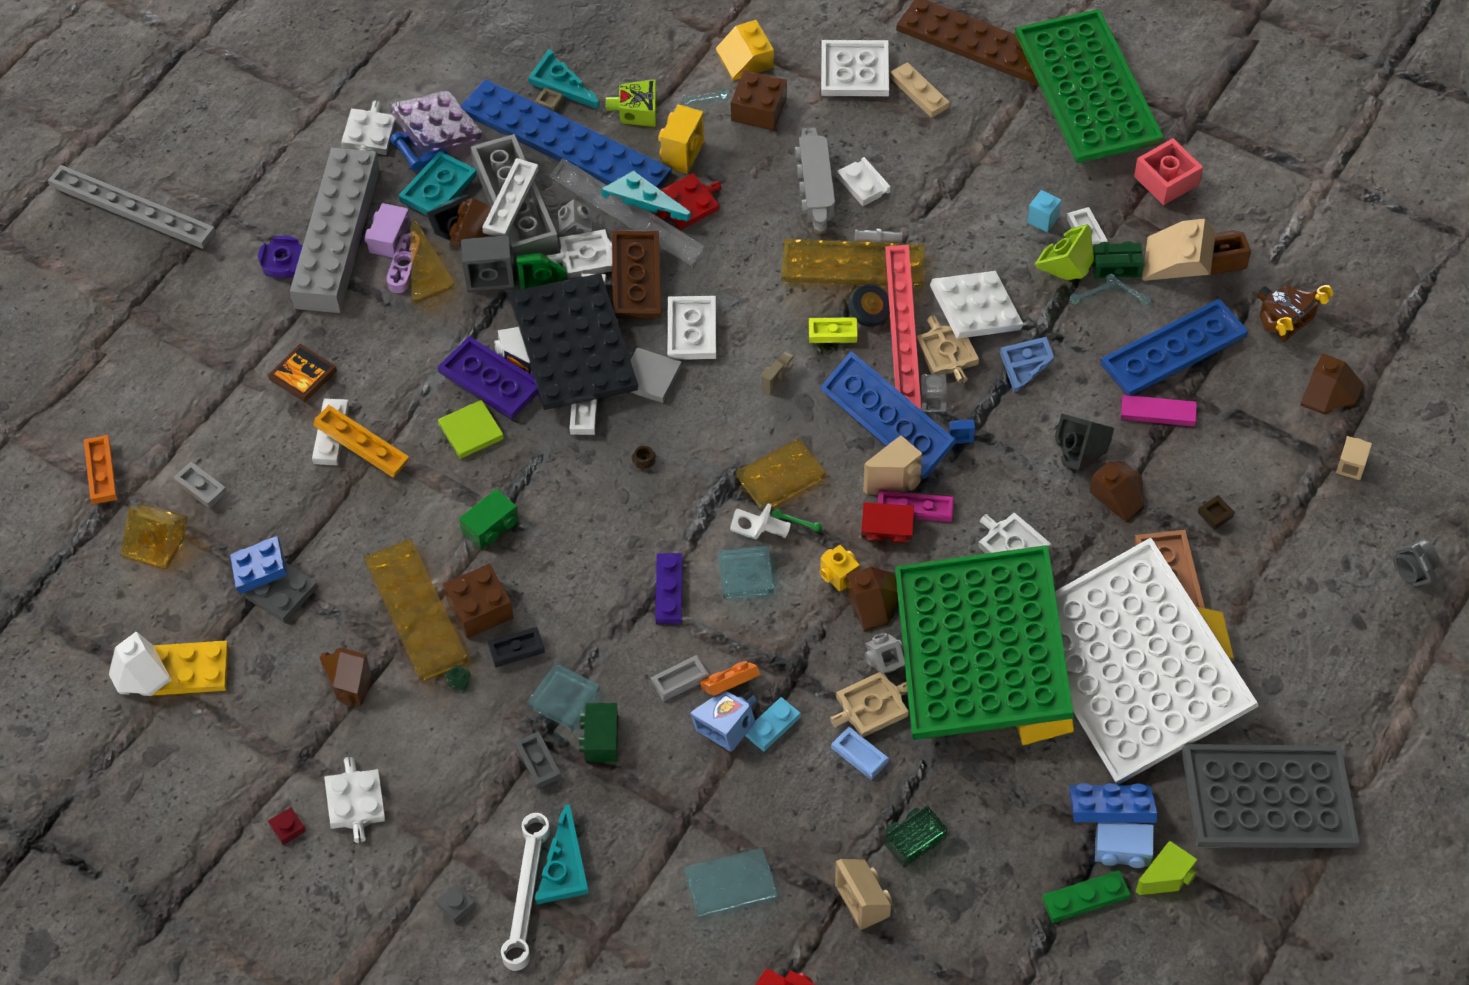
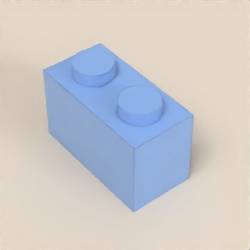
[1095,822,1153,868]

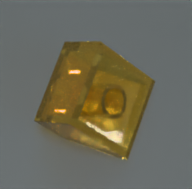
[120,503,188,570]

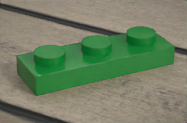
[1042,870,1130,923]

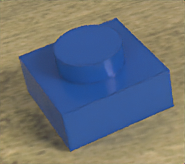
[948,420,975,444]

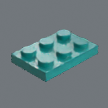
[399,151,477,215]

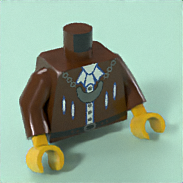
[1257,285,1334,342]

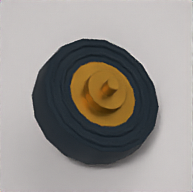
[848,284,890,327]

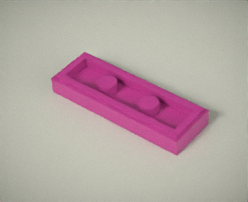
[1121,395,1196,427]
[878,490,954,523]

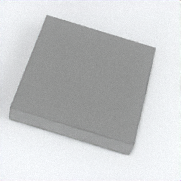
[630,348,682,403]

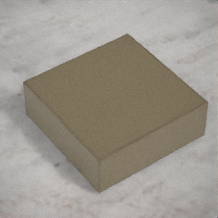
[534,87,565,112]

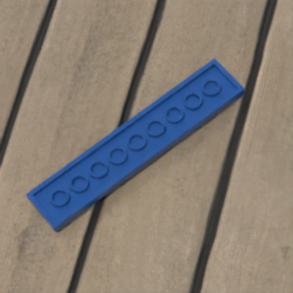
[459,79,672,189]

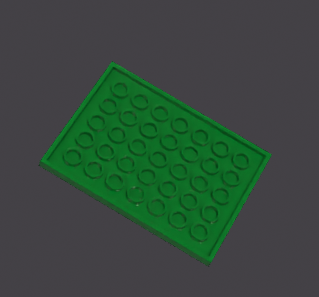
[895,545,1074,740]

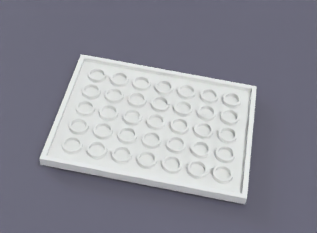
[1055,538,1259,785]

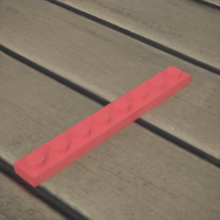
[885,245,921,410]

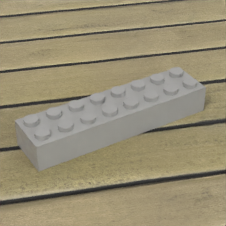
[290,147,380,313]

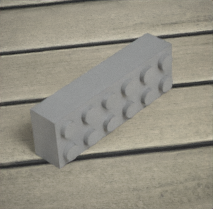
[471,134,559,265]

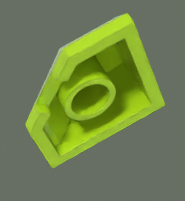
[1034,224,1094,281]

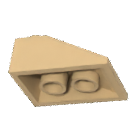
[1142,219,1216,281]

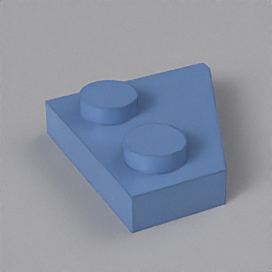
[1000,337,1054,392]

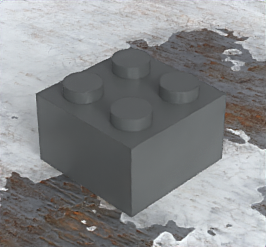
[461,235,514,291]

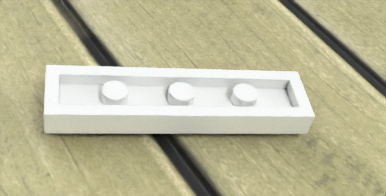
[483,158,538,236]

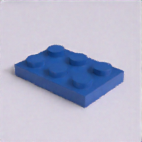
[1069,783,1157,823]

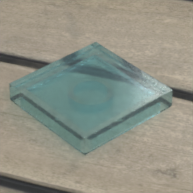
[718,546,774,599]
[527,663,600,729]

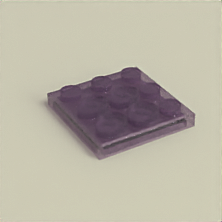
[389,91,482,153]

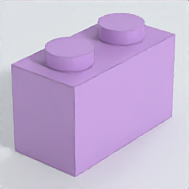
[365,203,411,258]

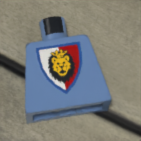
[691,690,756,752]

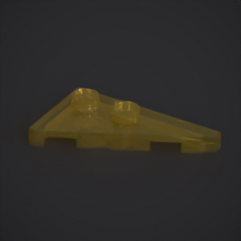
[410,221,454,305]

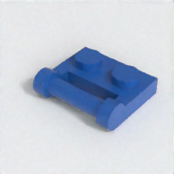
[390,122,448,171]

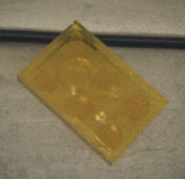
[736,438,826,511]

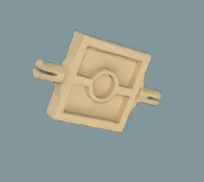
[916,315,979,384]
[830,672,908,738]

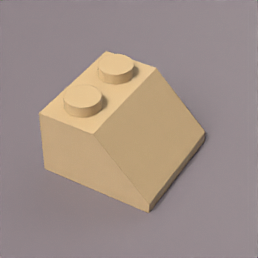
[863,435,922,495]
[835,859,893,930]

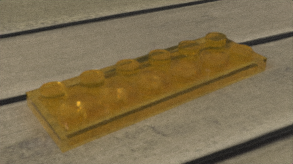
[781,239,925,287]
[364,538,468,681]

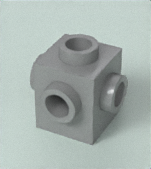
[558,199,592,236]
[865,633,905,674]

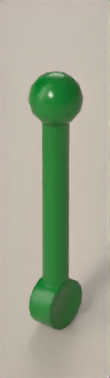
[772,509,822,532]

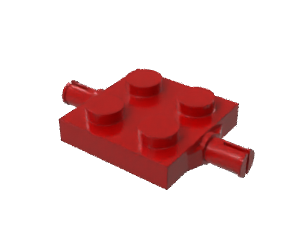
[651,173,722,230]

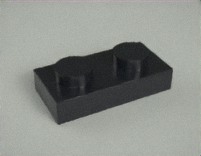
[487,627,545,668]

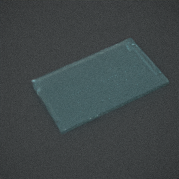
[683,848,777,917]

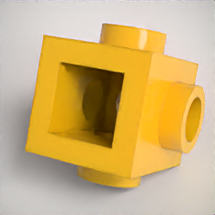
[820,545,860,592]

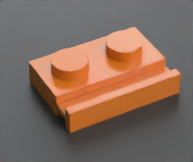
[700,661,760,696]

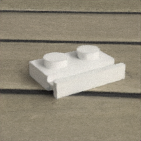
[837,157,890,206]

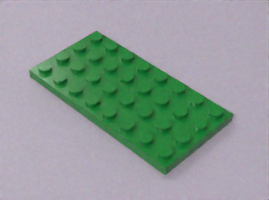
[1015,8,1164,164]

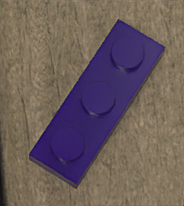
[655,553,682,624]

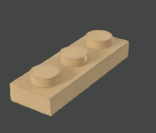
[890,62,950,118]

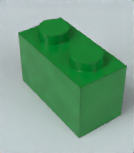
[459,488,519,550]

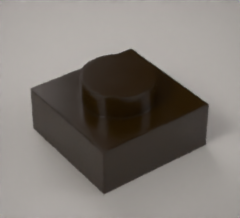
[1198,495,1235,530]

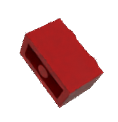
[861,502,914,544]

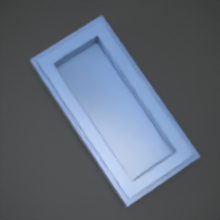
[831,727,889,780]

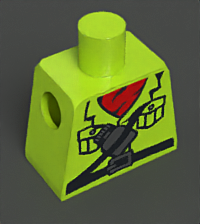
[606,80,656,127]

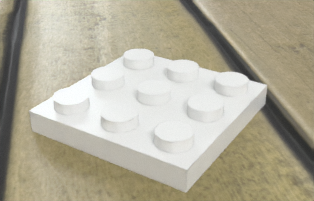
[821,40,889,96]
[930,271,1023,339]

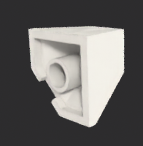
[109,632,171,696]

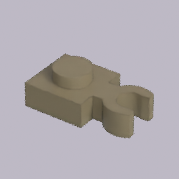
[761,352,794,395]

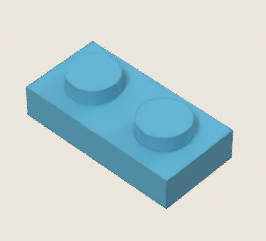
[745,697,800,752]

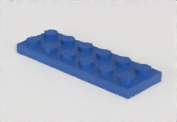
[1100,299,1248,396]
[820,351,957,479]

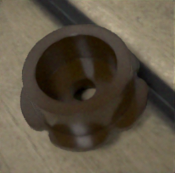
[632,446,656,469]

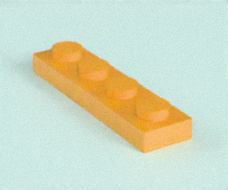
[313,404,409,478]

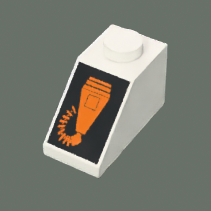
[494,327,533,376]

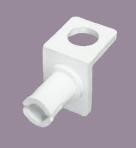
[730,503,791,540]

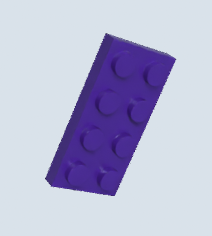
[438,336,538,420]

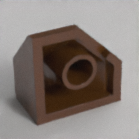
[1300,353,1364,414]
[1089,461,1144,523]
[846,567,899,632]
[320,647,373,706]

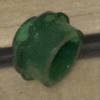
[445,665,471,690]

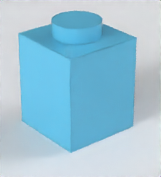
[1027,190,1061,233]

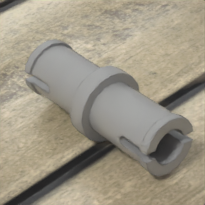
[854,228,902,247]

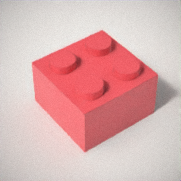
[1134,138,1203,206]

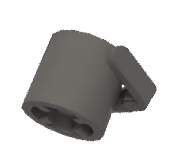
[1393,539,1440,587]

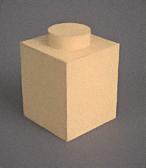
[1336,436,1372,480]

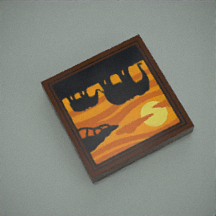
[268,344,337,402]

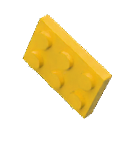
[151,641,229,696]

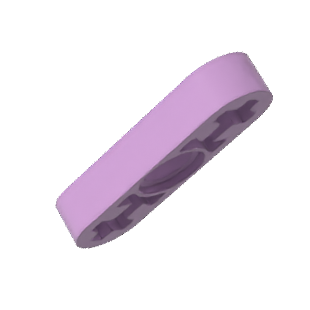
[387,233,421,293]

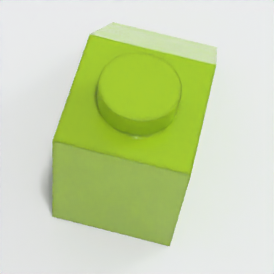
[1136,841,1197,895]

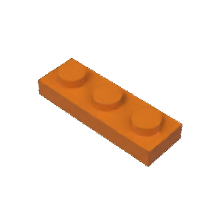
[84,435,117,505]

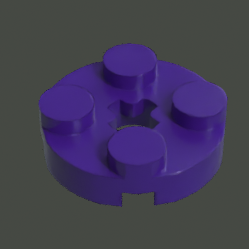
[258,235,303,278]

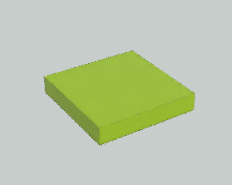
[438,400,504,459]

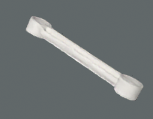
[501,813,550,971]

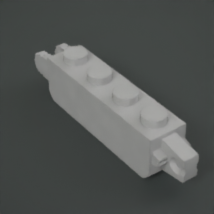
[795,128,835,235]

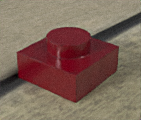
[268,807,306,845]

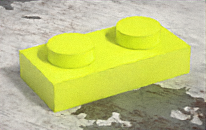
[809,318,857,343]

